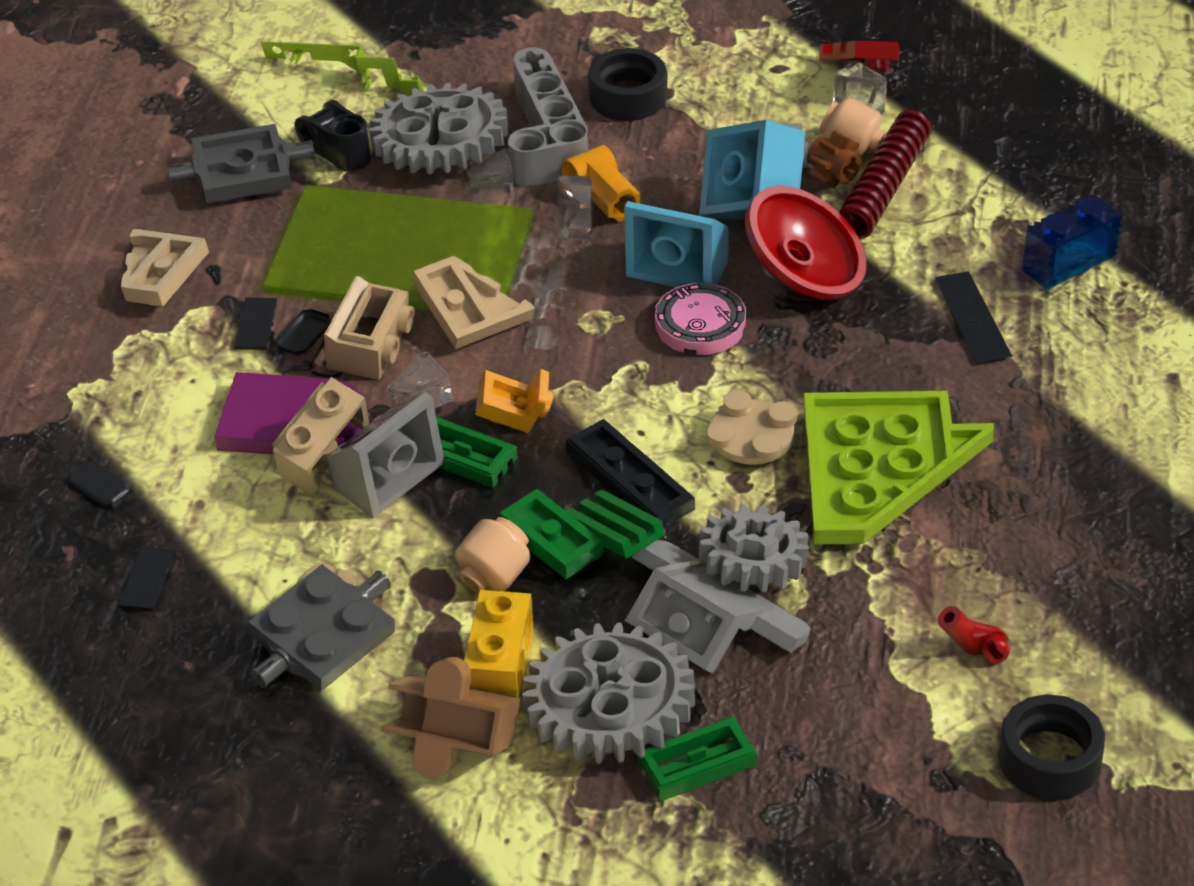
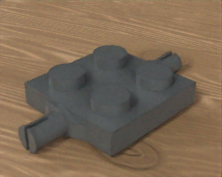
[167,124,315,203]
[248,564,395,691]

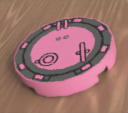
[655,283,746,355]

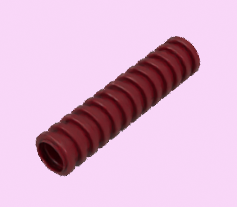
[839,110,932,239]

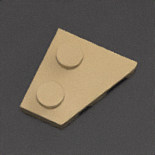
[121,229,209,306]
[412,256,535,349]

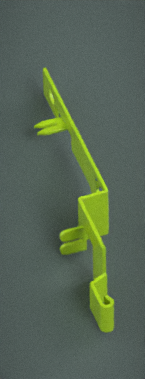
[260,41,424,96]

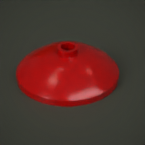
[745,186,866,300]

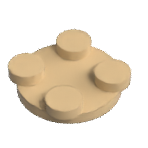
[707,390,797,465]

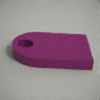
[214,372,362,455]

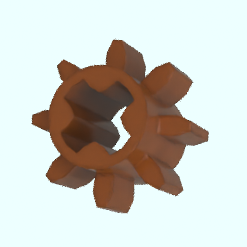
[807,131,861,188]

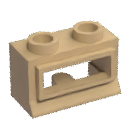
[324,276,415,380]
[272,377,369,496]

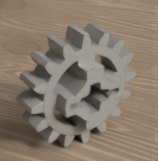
[698,504,809,592]

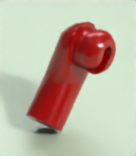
[937,606,1010,664]

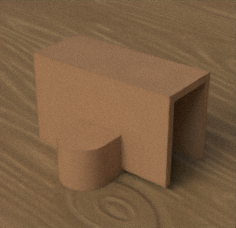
[381,657,520,778]

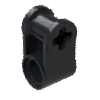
[294,99,371,171]

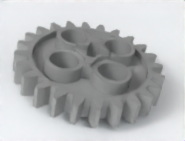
[369,83,508,174]
[522,623,695,763]

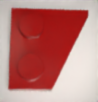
[819,41,899,71]

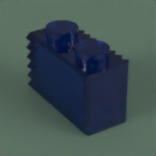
[1022,195,1123,290]

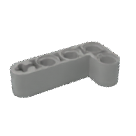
[508,47,589,186]

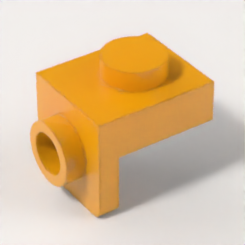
[476,369,553,433]

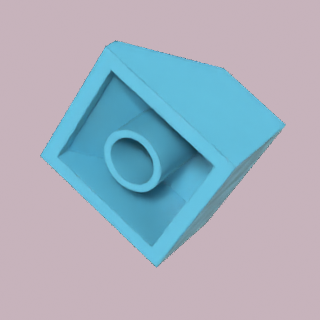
[699,120,806,220]
[624,201,728,287]

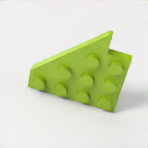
[803,391,994,545]

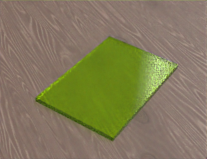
[263,185,535,311]

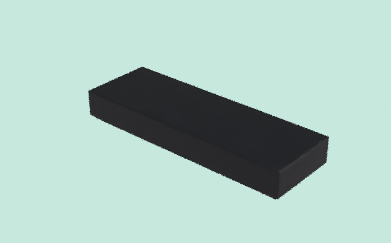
[566,419,695,528]

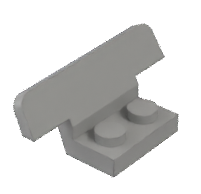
[625,540,811,673]

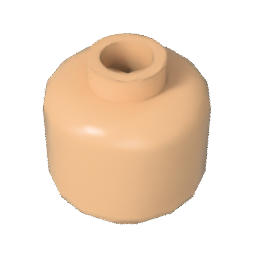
[819,97,886,158]
[455,517,530,593]

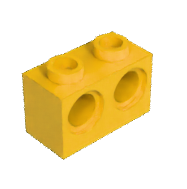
[464,590,534,713]

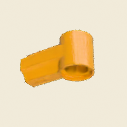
[562,145,640,223]

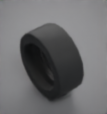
[588,48,668,121]
[999,694,1105,800]

